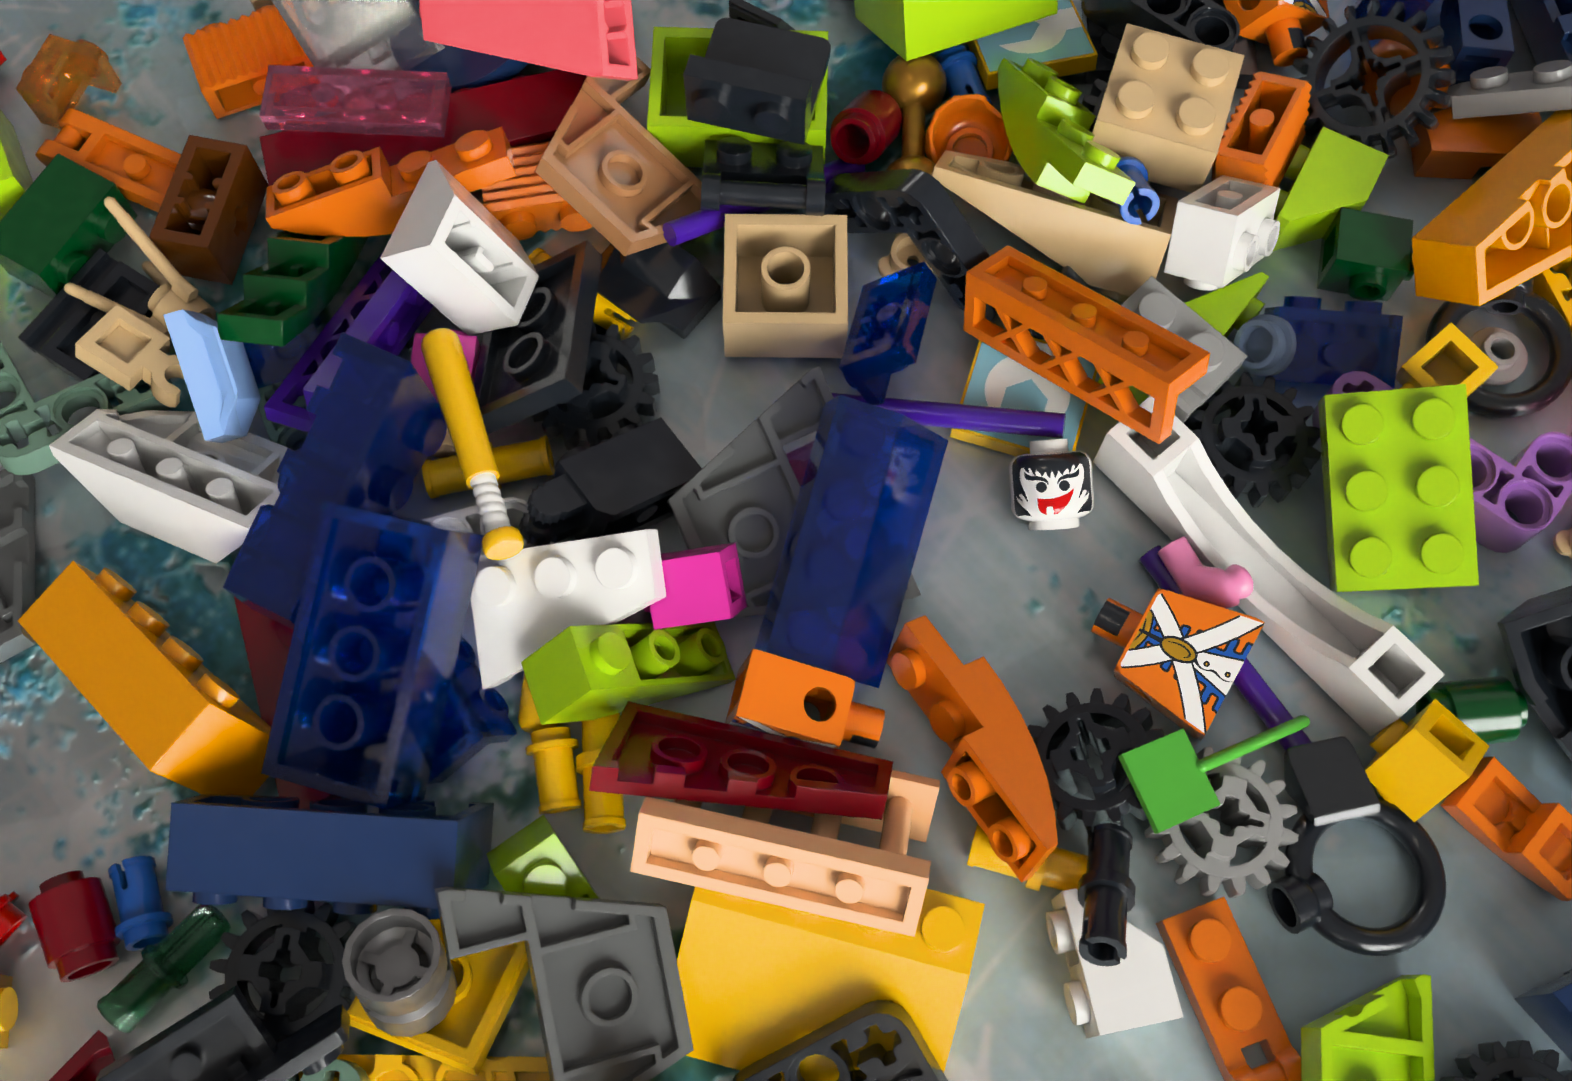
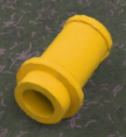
[525,727,582,814]

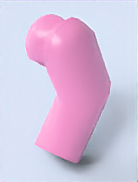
[1157,537,1253,609]

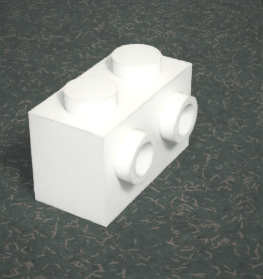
[1164,175,1280,291]

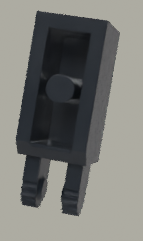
[519,417,702,547]

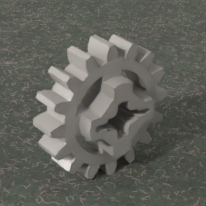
[1144,746,1299,898]

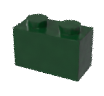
[0,154,138,298]

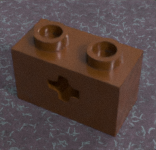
[149,135,269,285]

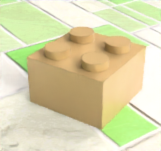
[1092,23,1245,193]
[723,214,848,358]

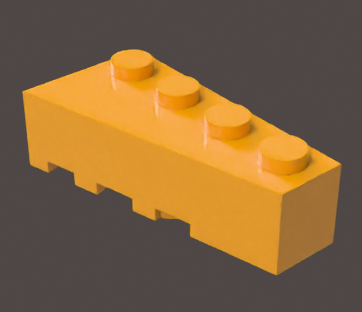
[18,561,293,796]

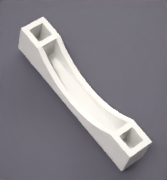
[1093,396,1445,737]

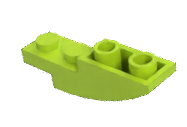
[998,58,1136,205]

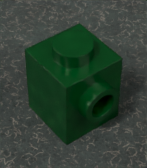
[1317,207,1414,301]

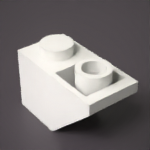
[1046,888,1183,1039]

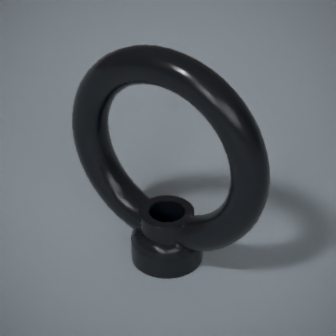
[1425,276,1572,418]
[1267,797,1446,956]

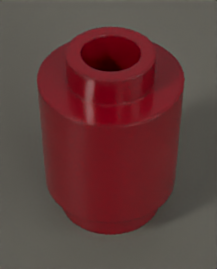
[830,90,903,165]
[28,870,121,982]

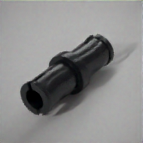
[1078,823,1136,967]

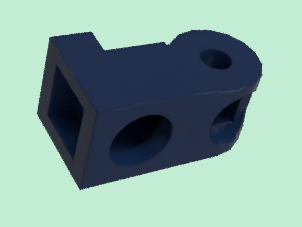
[1440,0,1515,87]

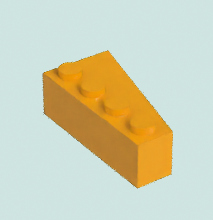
[1412,109,1572,306]

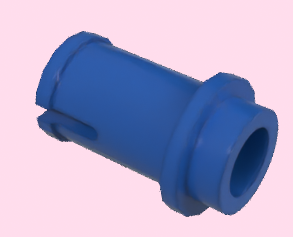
[936,45,994,106]
[1111,156,1160,225]
[108,856,174,951]

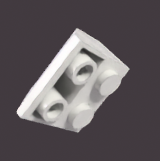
[380,160,539,336]

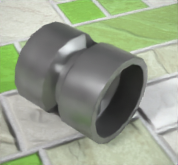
[342,908,457,1037]

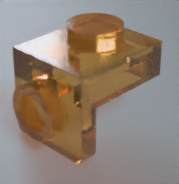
[16,34,122,129]

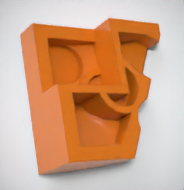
[1411,107,1543,179]

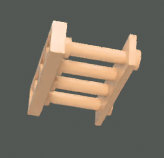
[630,770,940,937]

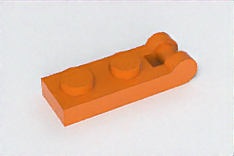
[35,108,181,213]
[1156,897,1301,1081]

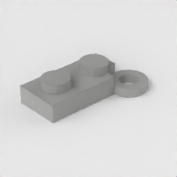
[1447,60,1572,119]

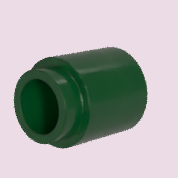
[1416,676,1528,744]

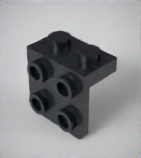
[683,18,831,145]

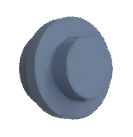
[1233,314,1297,377]

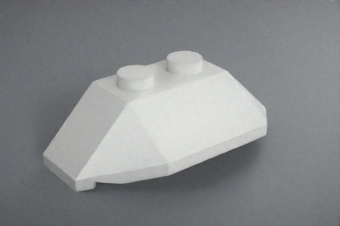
[49,409,296,564]

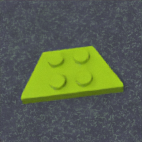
[1301,974,1435,1081]

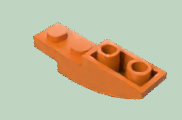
[265,126,516,237]
[885,615,1058,883]

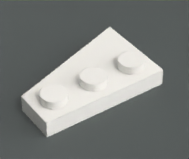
[465,529,667,690]

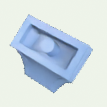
[163,309,261,443]

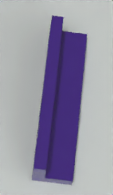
[264,252,433,441]

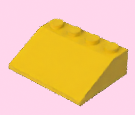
[677,887,985,1081]

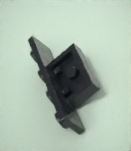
[96,985,350,1081]

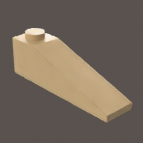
[932,150,1178,302]

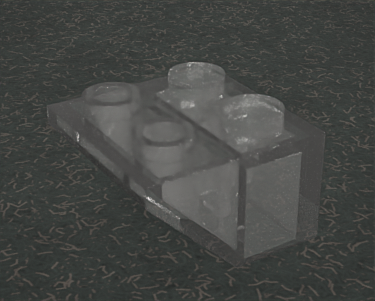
[271,0,445,105]

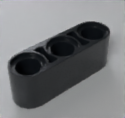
[1081,0,1240,52]

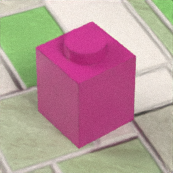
[644,542,747,630]

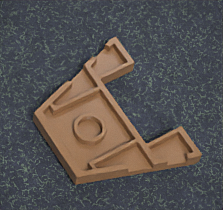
[535,56,702,256]

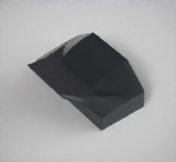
[597,242,721,339]

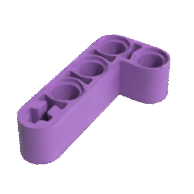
[1312,371,1572,553]

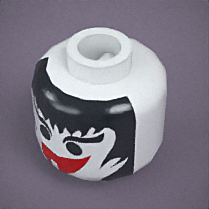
[1009,438,1094,530]

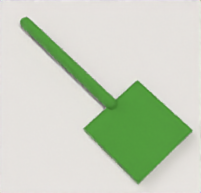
[1118,715,1310,834]

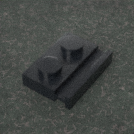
[18,248,160,382]

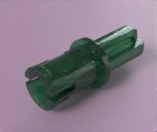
[97,904,231,1033]

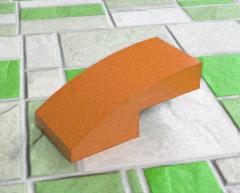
[1441,757,1572,901]

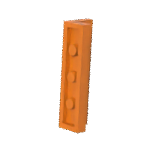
[963,245,1210,444]

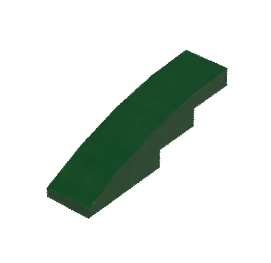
[217,231,368,347]

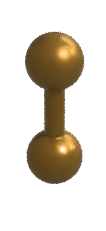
[882,54,947,190]

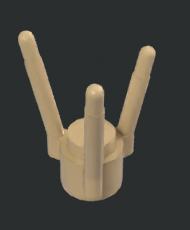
[64,196,216,337]

